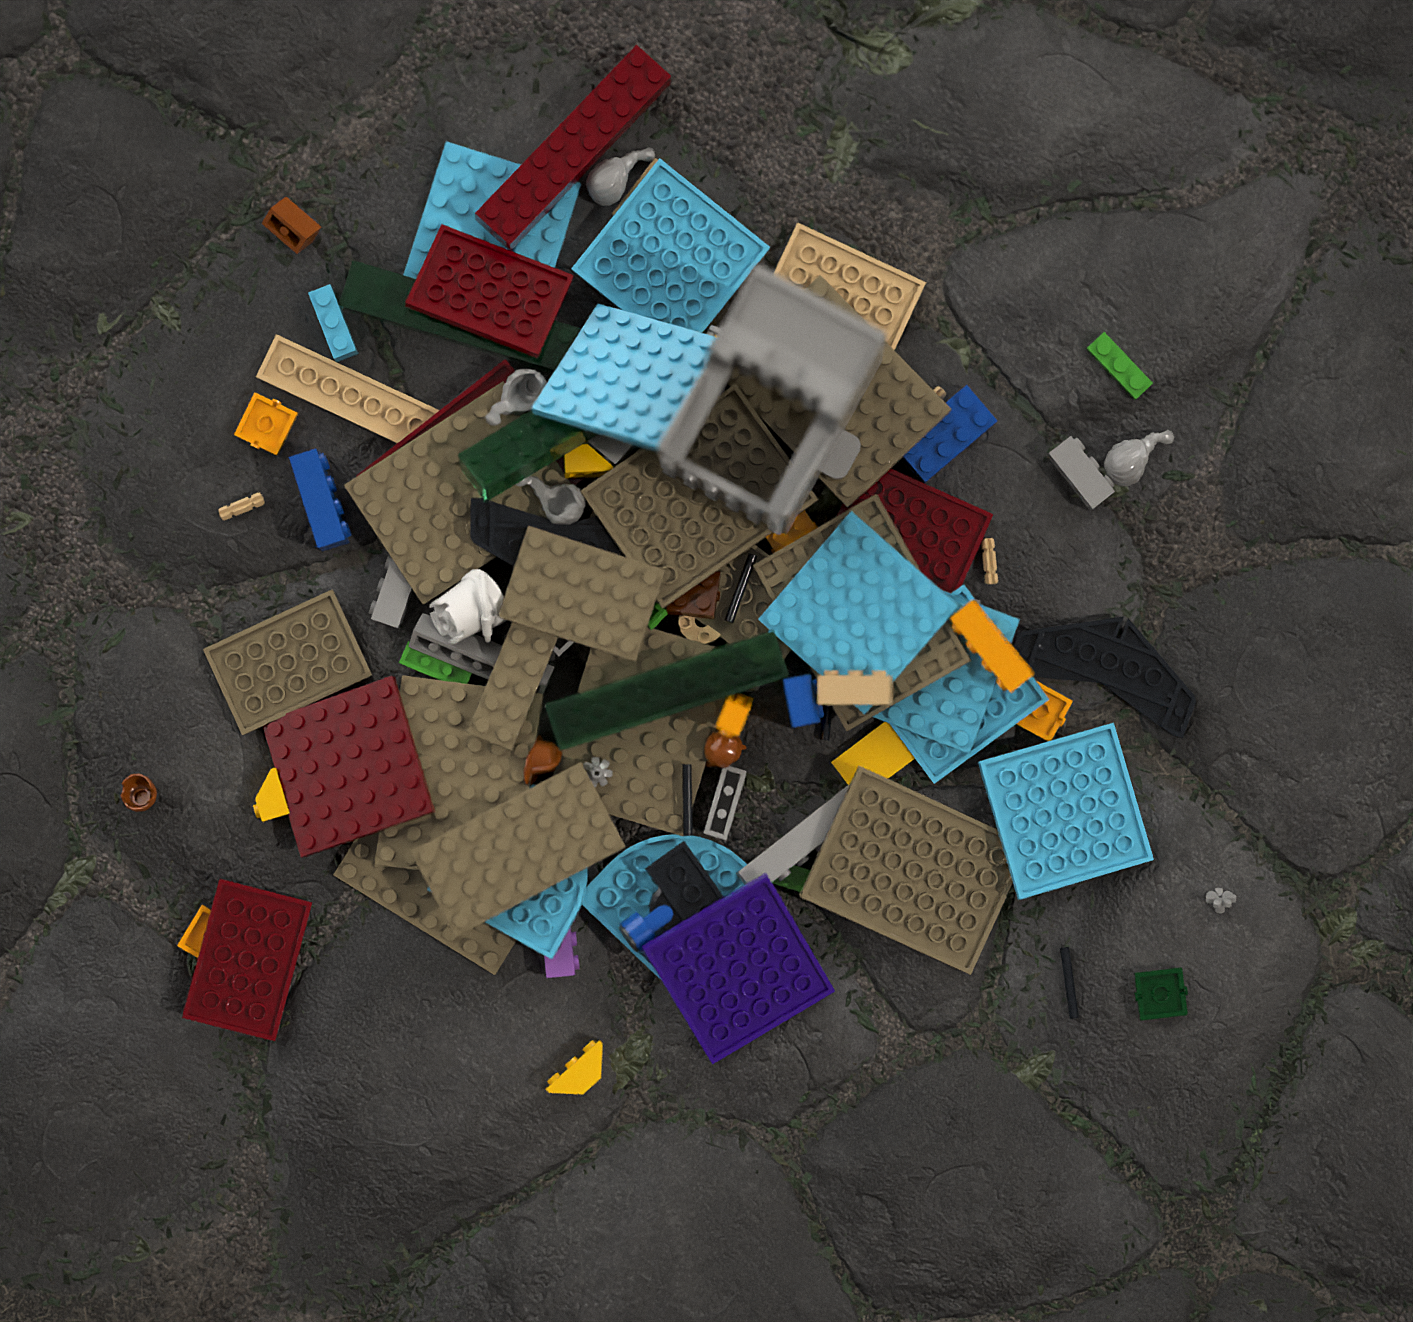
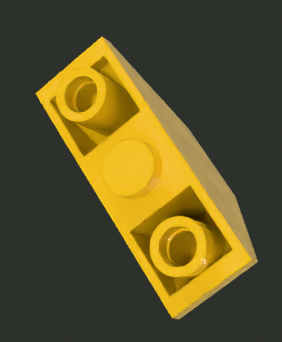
[546,1040,603,1094]

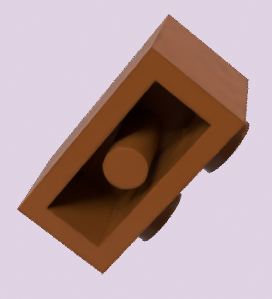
[262,197,321,254]

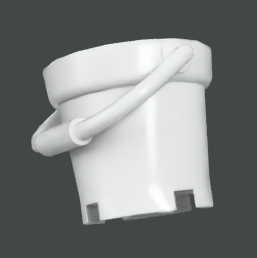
[429,569,506,644]

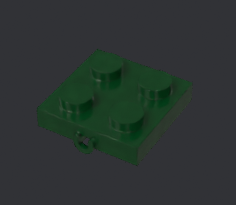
[1134,967,1188,1021]

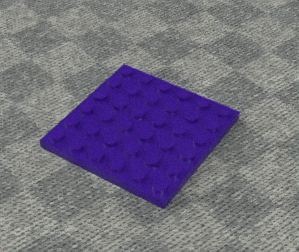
[642,873,835,1064]

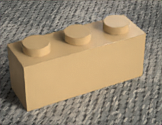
[818,671,893,705]

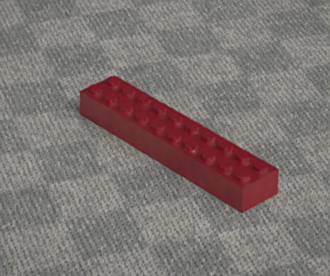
[475,45,671,251]

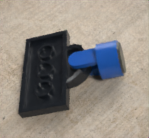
[619,841,724,953]

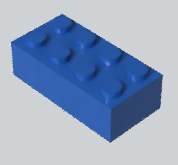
[901,385,997,484]
[289,449,352,552]

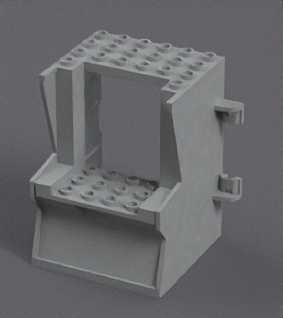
[657,264,887,535]

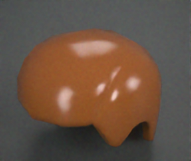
[704,731,737,769]
[120,773,157,812]

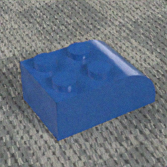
[782,675,824,729]

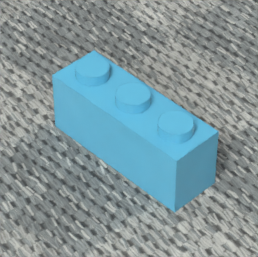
[308,284,358,362]

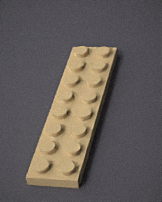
[256,334,439,443]

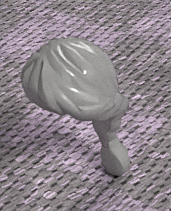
[586,147,655,206]
[485,369,548,426]
[1104,430,1174,487]
[512,470,585,525]

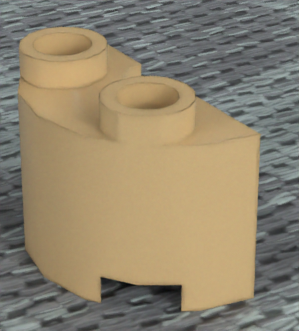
[678,615,721,645]

